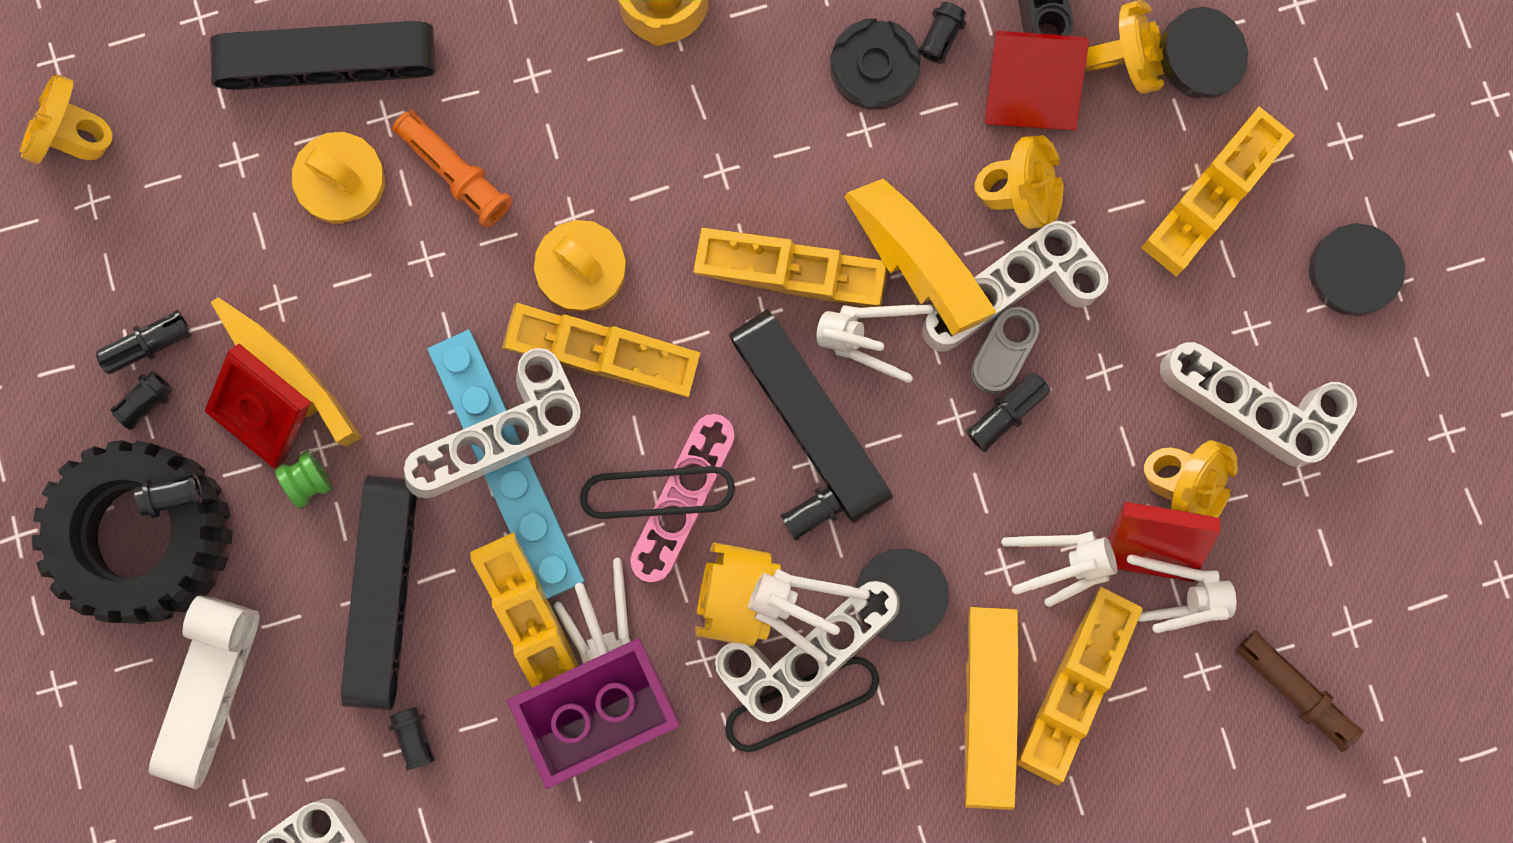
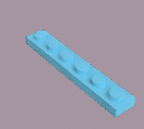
[427,329,586,600]

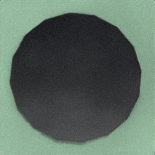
[1159,7,1248,99]
[830,18,920,110]
[1309,223,1405,316]
[855,548,949,642]

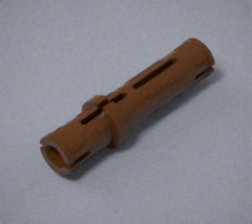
[1235,630,1363,752]

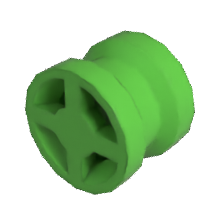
[275,450,333,509]

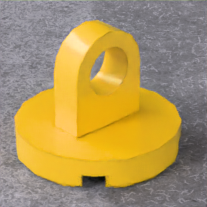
[1085,0,1164,94]
[20,74,113,165]
[292,132,385,224]
[975,135,1064,229]
[534,220,626,312]
[1144,440,1238,518]

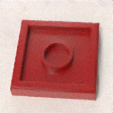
[984,31,1089,131]
[204,343,312,469]
[1108,502,1220,582]

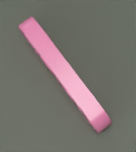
[630,414,735,583]

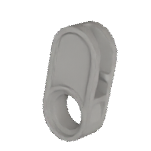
[970,307,1039,394]

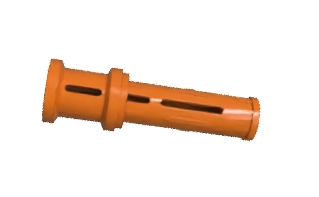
[392,109,513,228]

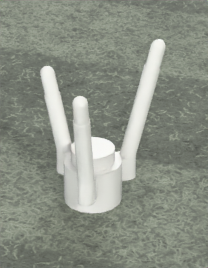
[816,304,935,383]
[1001,531,1117,607]
[1127,555,1237,633]
[553,557,631,664]
[747,569,870,663]

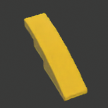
[1141,106,1295,277]
[844,178,996,336]
[693,228,888,307]
[210,297,362,447]
[502,303,700,397]
[470,532,579,688]
[1016,587,1143,786]
[964,607,1018,810]

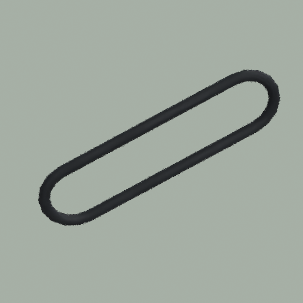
[580,466,735,519]
[725,657,879,752]

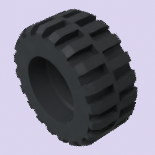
[32,440,233,624]

